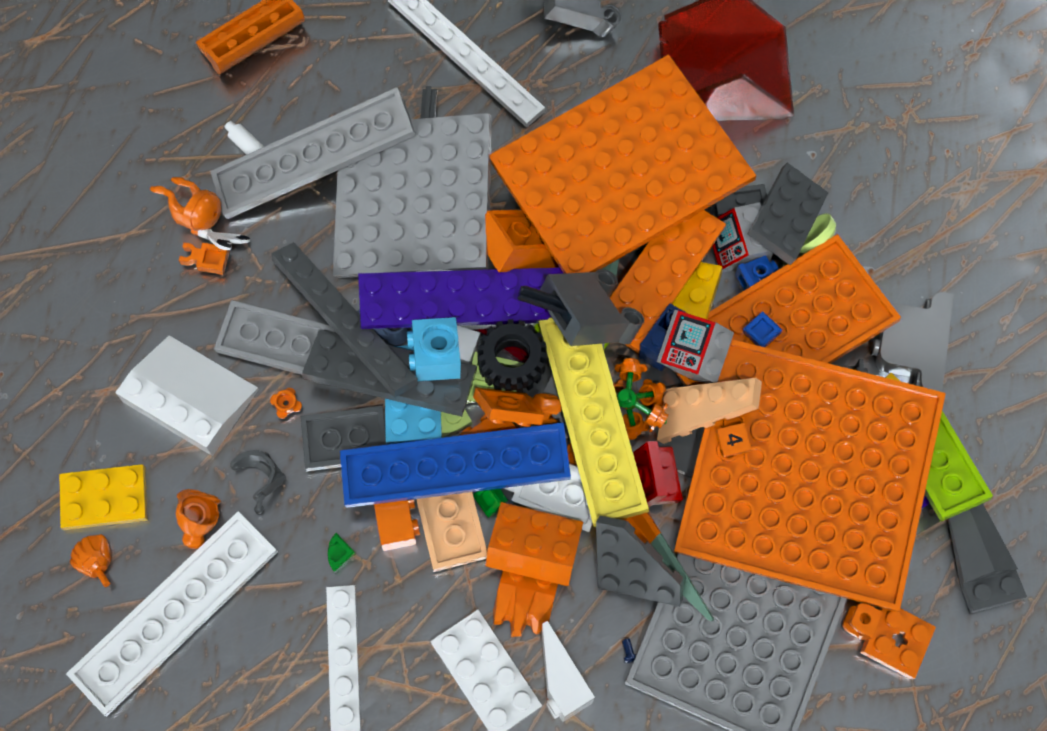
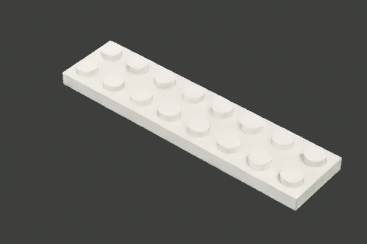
[66,511,278,716]

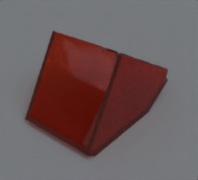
[658,0,794,121]

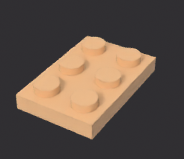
[416,492,487,572]

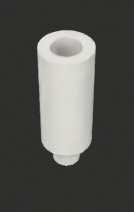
[225,121,264,155]

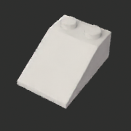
[541,621,595,722]

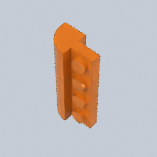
[196,0,305,75]

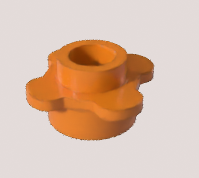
[270,388,302,419]

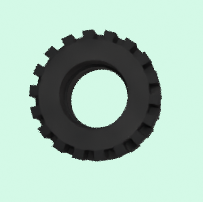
[478,319,547,393]

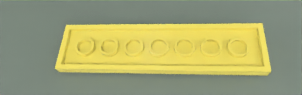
[539,317,649,527]

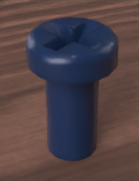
[622,639,637,663]

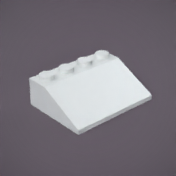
[115,335,259,456]

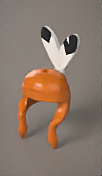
[150,177,250,250]

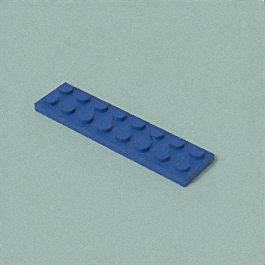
[340,423,571,508]

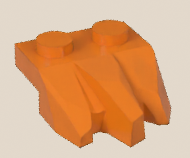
[493,571,558,637]

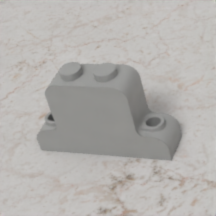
[871,292,954,392]

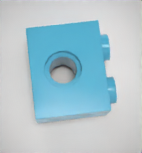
[407,317,461,381]

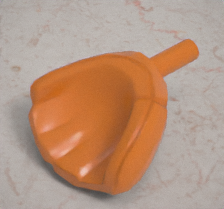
[70,534,112,587]

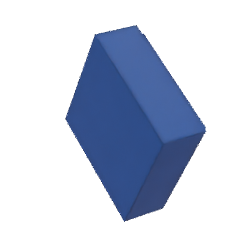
[743,311,782,347]

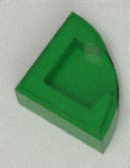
[328,533,356,574]

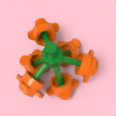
[613,358,669,440]

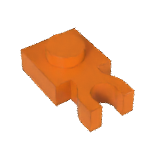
[179,242,230,275]

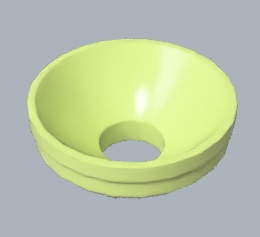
[800,213,836,254]

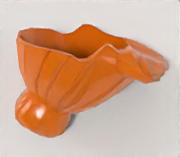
[175,489,221,549]

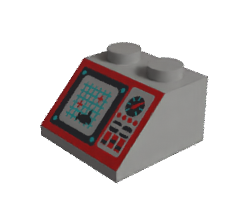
[712,202,773,272]
[657,310,734,383]

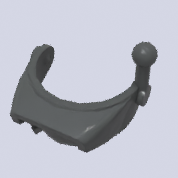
[230,450,286,514]

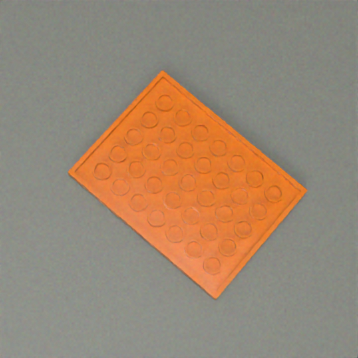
[490,55,757,274]

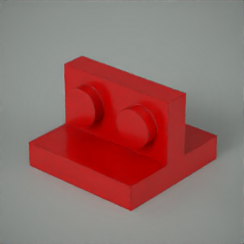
[633,441,683,508]

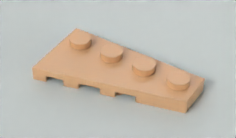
[657,378,762,444]

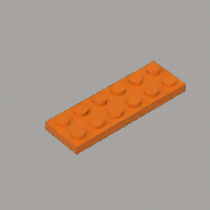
[610,210,726,354]

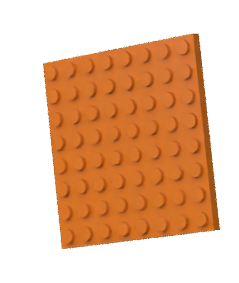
[673,339,946,612]

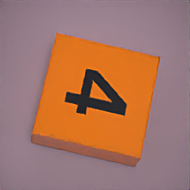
[716,423,752,458]

